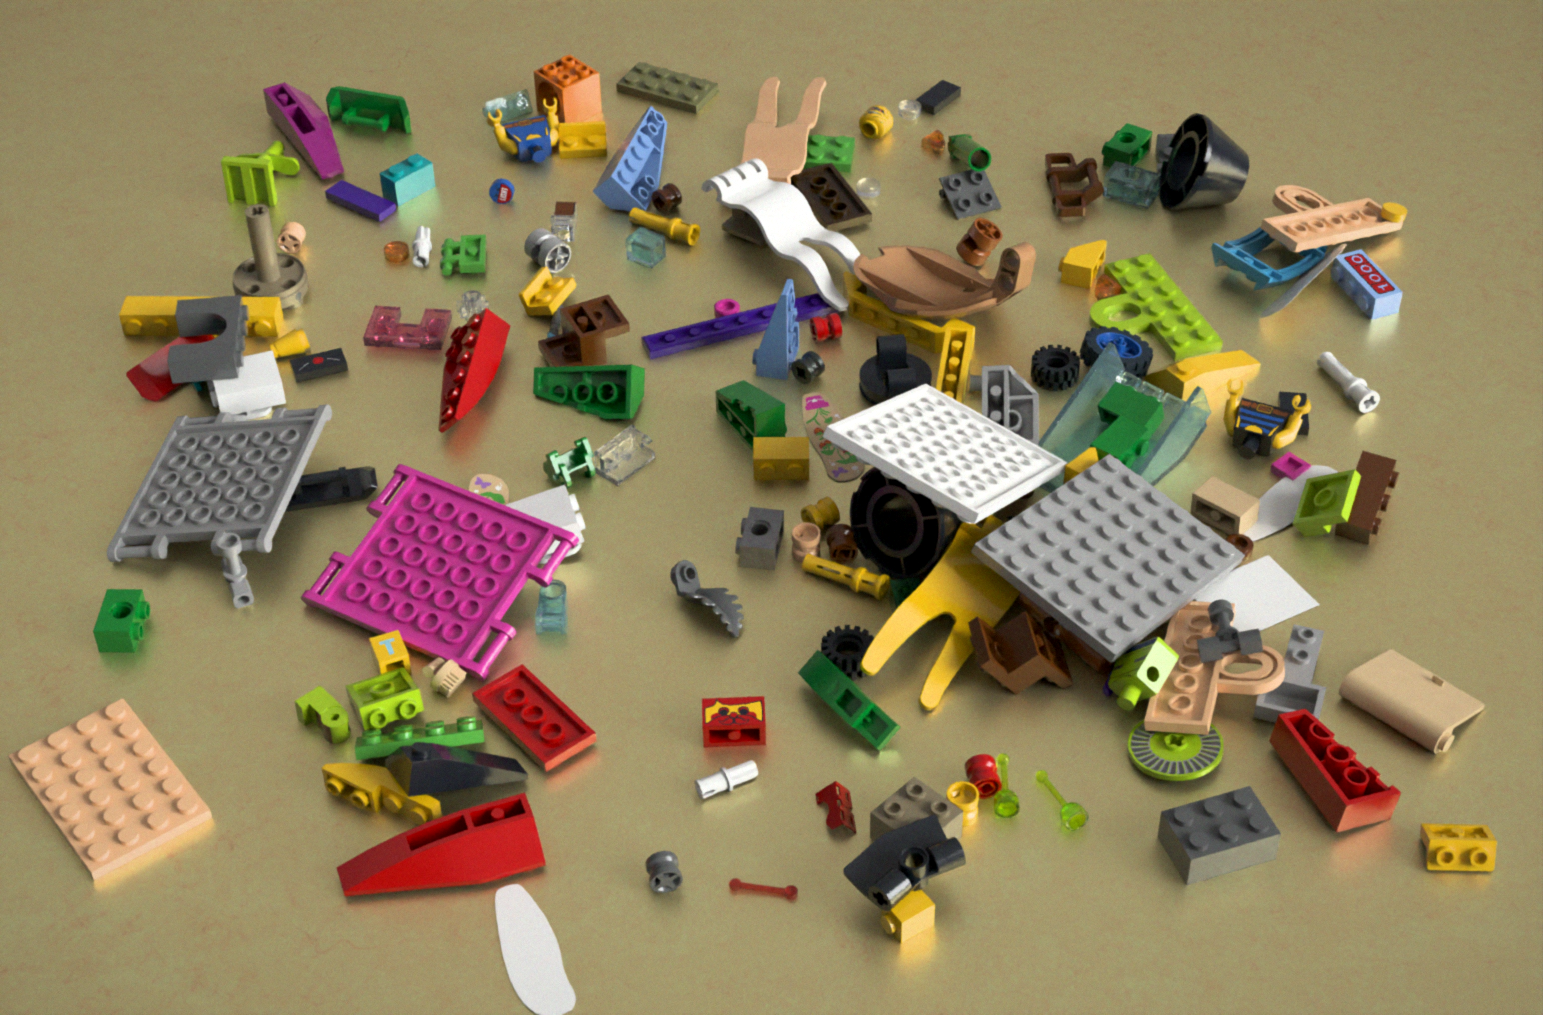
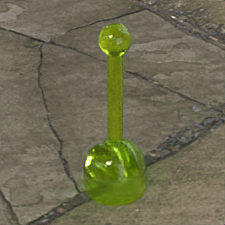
[993,753,1020,818]
[1036,770,1089,831]

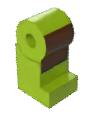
[295,686,351,744]

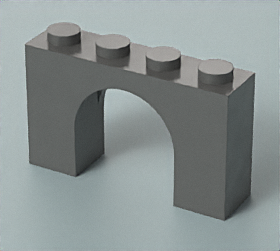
[167,295,249,383]

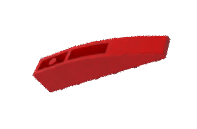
[438,308,510,433]
[337,792,546,896]

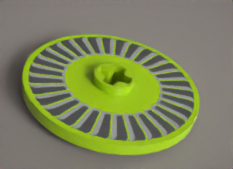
[1128,720,1224,781]

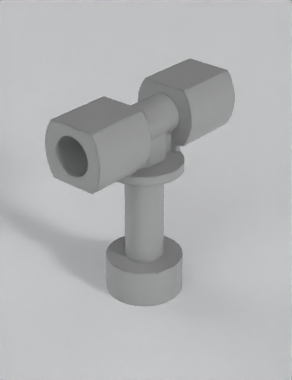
[216,533,254,608]

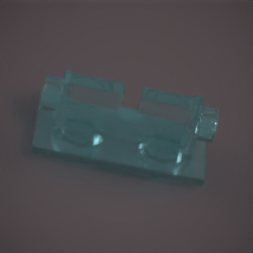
[482,89,533,122]

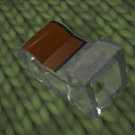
[550,201,578,242]

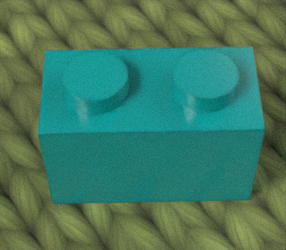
[379,154,436,207]

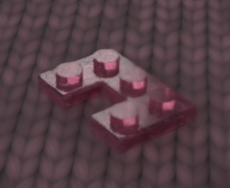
[363,306,452,350]

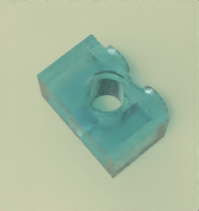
[1103,161,1161,209]

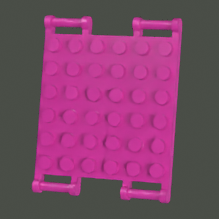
[300,464,579,681]

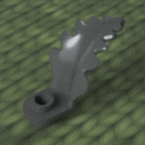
[670,560,744,638]

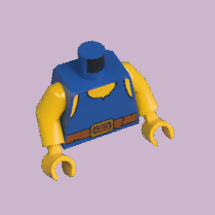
[486,97,559,163]

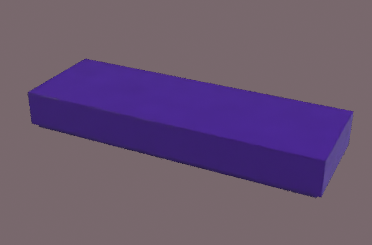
[325,180,396,222]

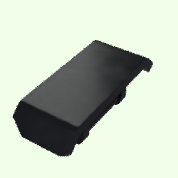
[285,466,378,512]

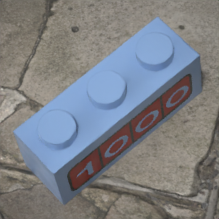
[1331,249,1403,320]

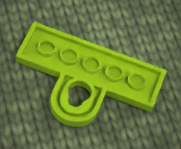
[1089,253,1223,361]

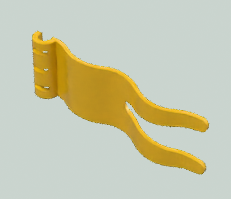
[860,515,1020,710]

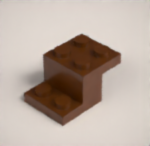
[538,294,630,367]
[968,611,1073,695]

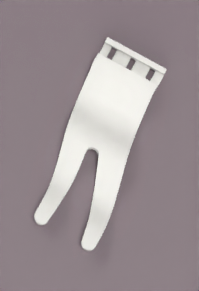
[701,158,860,311]

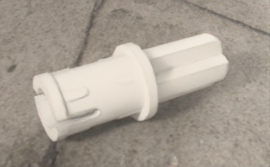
[412,226,432,267]
[694,760,758,800]

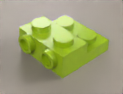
[1293,469,1361,537]
[345,667,424,730]

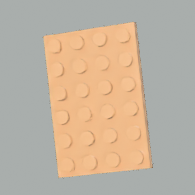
[8,698,212,881]

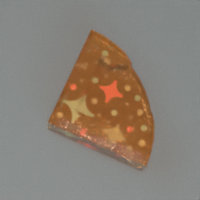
[921,130,945,155]
[1095,274,1121,301]

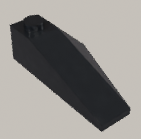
[385,742,528,797]

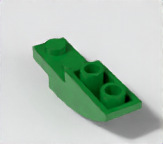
[798,650,901,751]

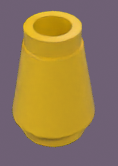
[269,328,310,359]

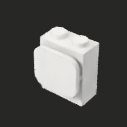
[207,350,286,422]
[505,485,586,564]

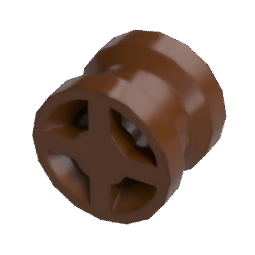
[651,183,682,213]

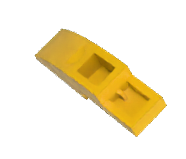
[321,763,442,825]

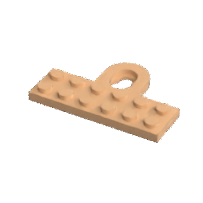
[1260,185,1403,252]
[1144,601,1285,735]

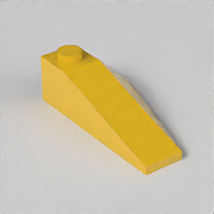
[1145,350,1260,407]

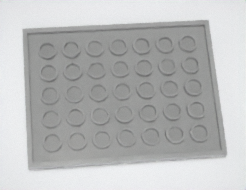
[971,454,1245,663]

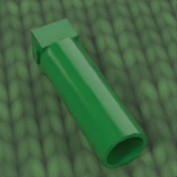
[948,134,992,172]

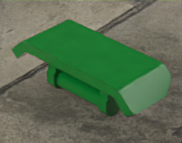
[326,86,412,134]

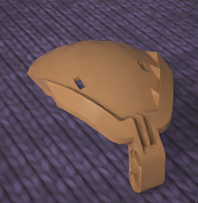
[853,242,1036,319]

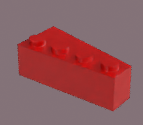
[1269,709,1401,832]

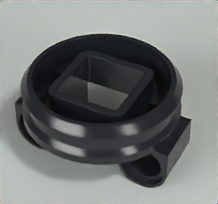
[859,334,932,405]

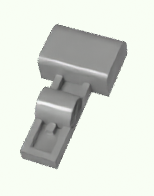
[1253,624,1326,723]

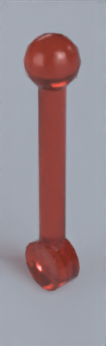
[729,878,798,900]

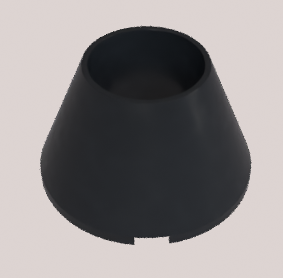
[1159,113,1249,210]
[850,467,962,580]

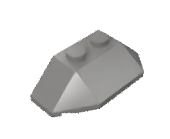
[982,365,1039,446]

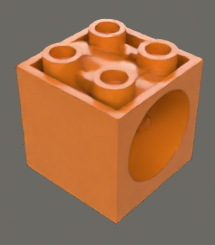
[533,55,602,123]

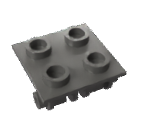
[939,169,1002,220]

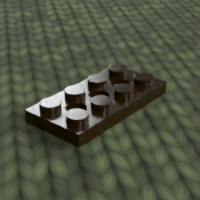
[790,163,872,232]

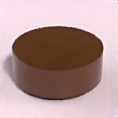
[1225,534,1254,561]

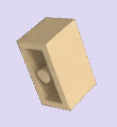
[1190,476,1260,535]

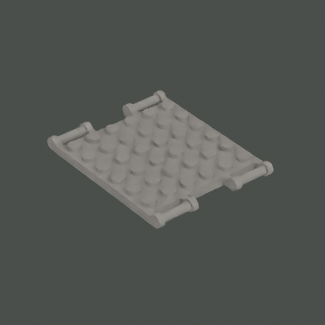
[107,404,332,562]

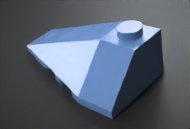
[752,279,799,380]

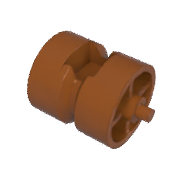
[956,218,1003,266]

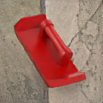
[126,335,215,402]

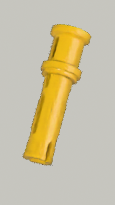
[629,207,701,246]
[802,553,890,601]

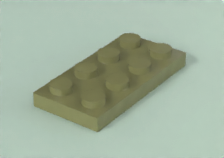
[616,62,718,114]

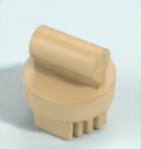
[422,657,466,697]

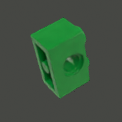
[1102,123,1152,174]
[93,589,150,653]

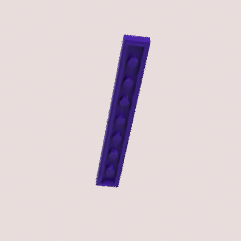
[641,293,840,359]

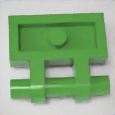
[440,234,487,276]

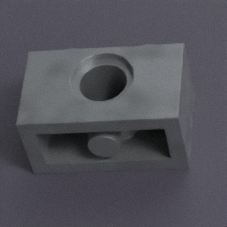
[735,507,784,571]

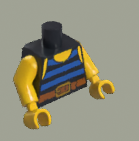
[1223,378,1311,460]

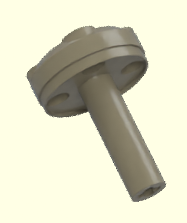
[233,204,309,310]

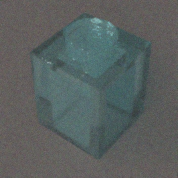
[625,227,666,269]

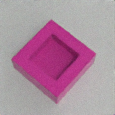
[1270,452,1311,481]

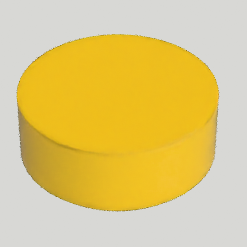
[1380,202,1407,223]

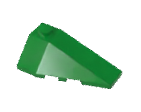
[533,364,645,420]

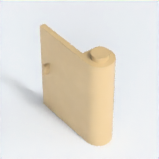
[1339,649,1485,754]

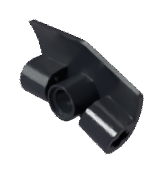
[843,815,966,911]

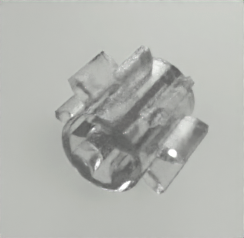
[456,290,489,321]

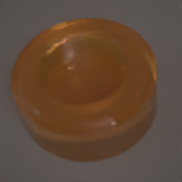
[384,241,410,263]

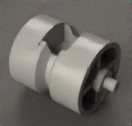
[524,228,571,273]

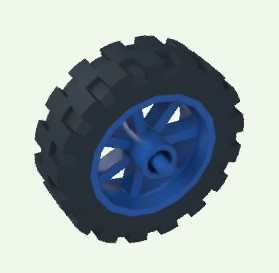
[1079,326,1153,381]

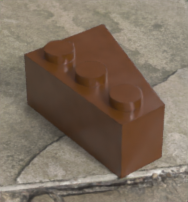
[1335,451,1400,545]

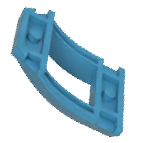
[1211,227,1328,291]

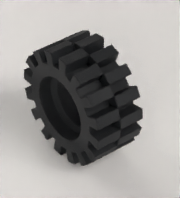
[1031,344,1080,391]
[821,625,874,681]

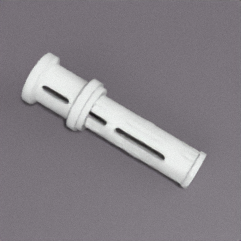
[1317,352,1380,413]

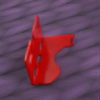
[815,781,857,833]

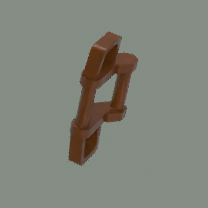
[1045,153,1104,217]

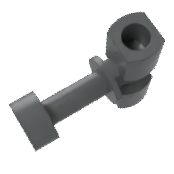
[1197,599,1263,663]

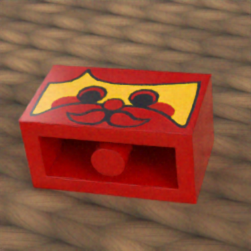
[702,696,766,748]

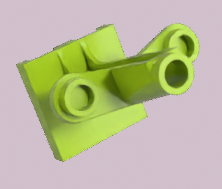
[221,141,300,206]

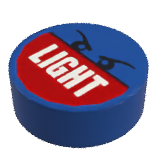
[489,179,515,204]

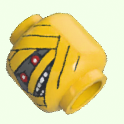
[859,105,893,139]

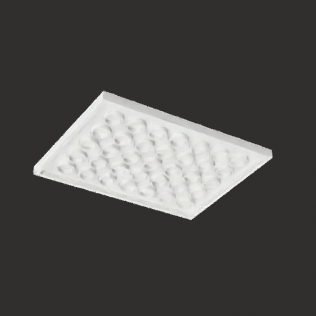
[823,384,1067,524]

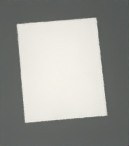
[1195,555,1320,632]

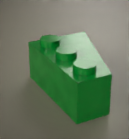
[715,380,787,452]

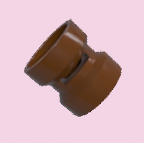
[826,524,858,565]

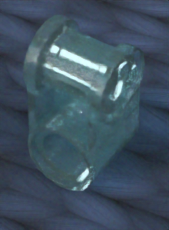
[535,579,568,635]

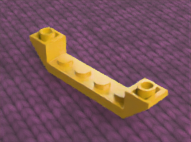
[843,271,975,354]

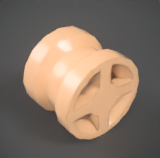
[277,222,306,254]

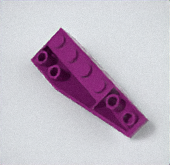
[263,82,344,180]

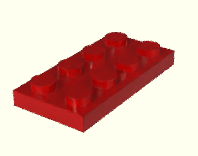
[472,664,597,772]

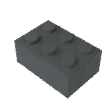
[1157,786,1281,885]

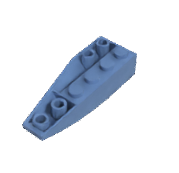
[592,106,667,211]

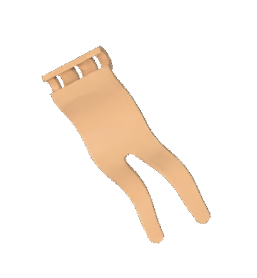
[739,77,826,184]

